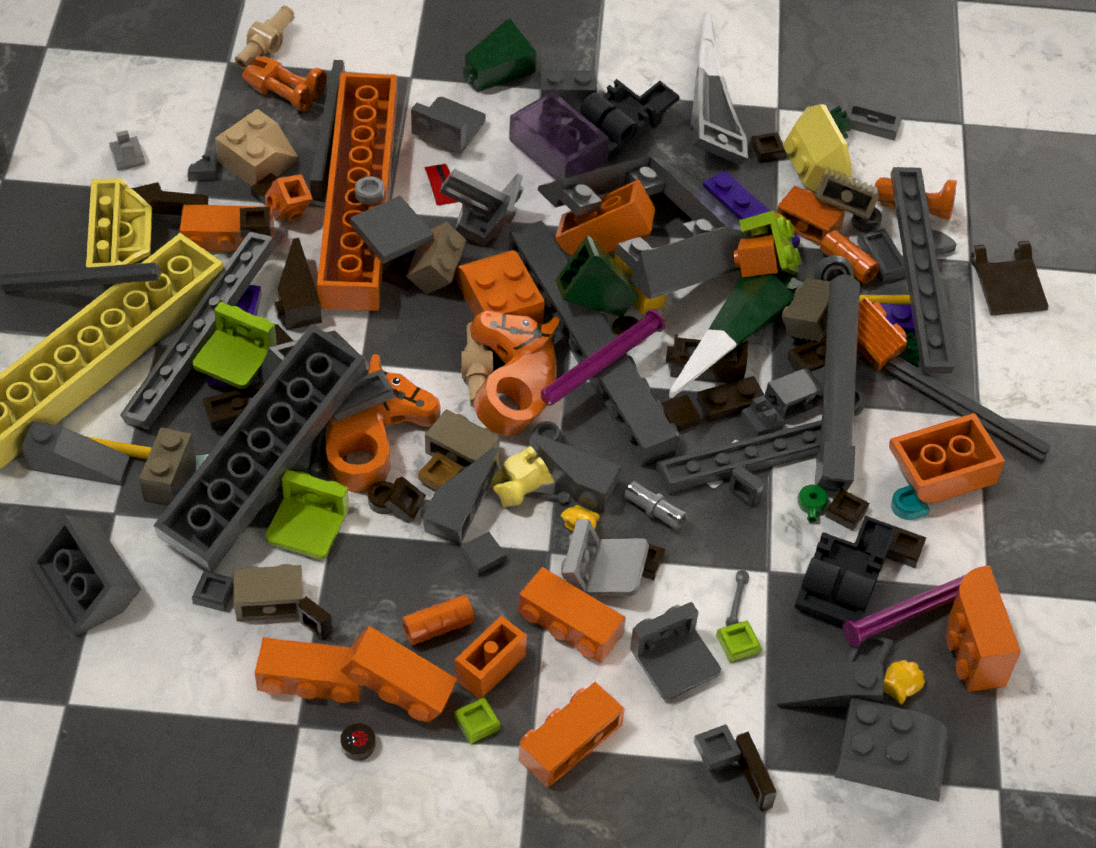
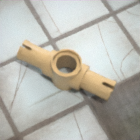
[234,5,295,71]
[461,322,493,408]

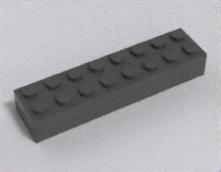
[153,324,366,572]

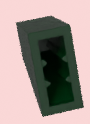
[463,19,537,92]
[555,236,638,317]

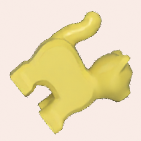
[489,446,554,508]

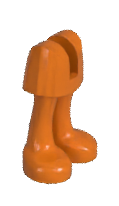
[242,56,327,112]
[875,177,957,220]

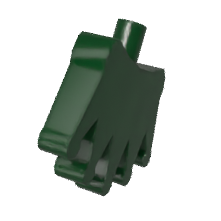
[830,106,851,139]
[898,332,920,367]

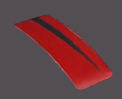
[424,164,458,206]

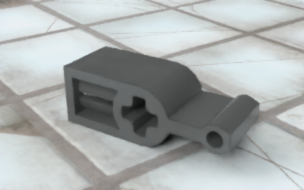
[765,366,825,420]

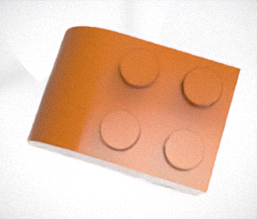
[555,180,655,255]
[454,250,545,324]
[889,413,1005,503]
[946,565,1021,692]

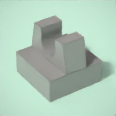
[109,130,145,170]

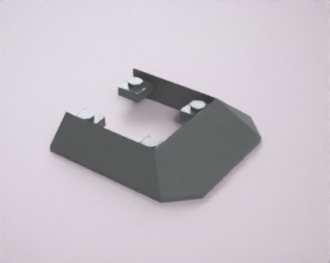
[537,156,752,299]

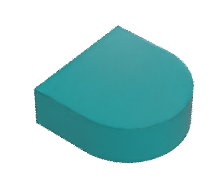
[891,485,930,520]

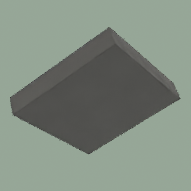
[350,196,434,264]

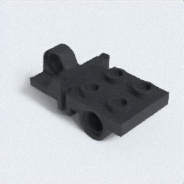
[570,79,680,160]
[794,516,896,626]

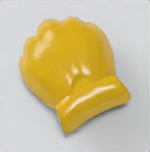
[560,505,600,531]
[883,660,925,705]

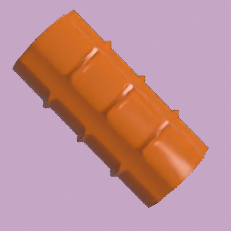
[820,230,880,285]
[401,594,475,646]

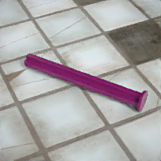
[540,309,665,406]
[843,575,965,647]

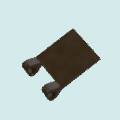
[970,240,1049,315]

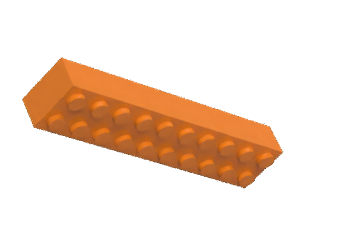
[317,72,397,311]

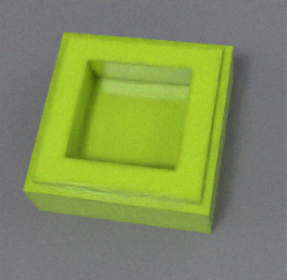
[716,620,762,663]
[454,697,501,744]

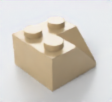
[215,109,299,187]

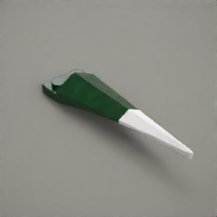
[669,271,803,398]

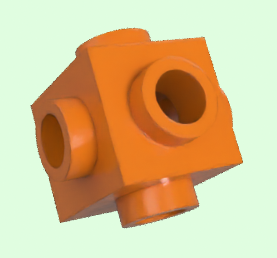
[265,174,313,221]

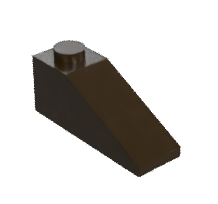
[274,238,322,330]

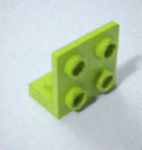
[739,211,802,275]

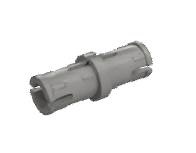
[624,481,688,531]

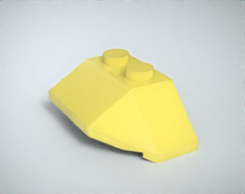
[783,104,854,192]
[86,178,152,267]

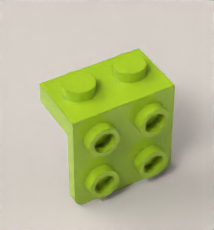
[193,301,277,389]
[265,469,349,559]

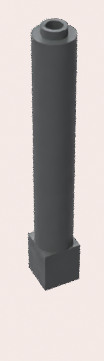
[815,275,860,492]

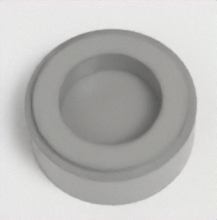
[355,176,385,205]

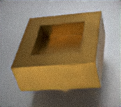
[418,452,463,490]

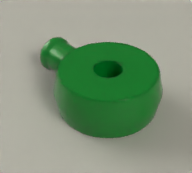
[797,485,828,522]

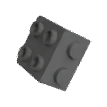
[411,97,486,153]
[455,173,523,247]
[630,601,721,700]

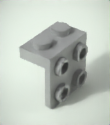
[561,519,649,596]

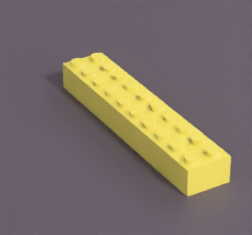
[0,233,224,470]

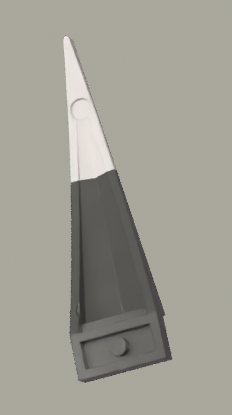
[690,10,748,165]

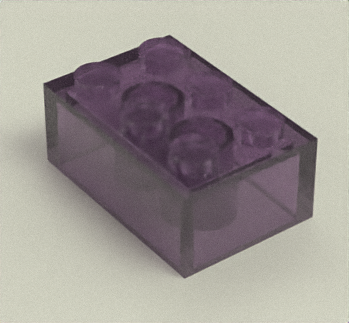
[509,91,609,181]

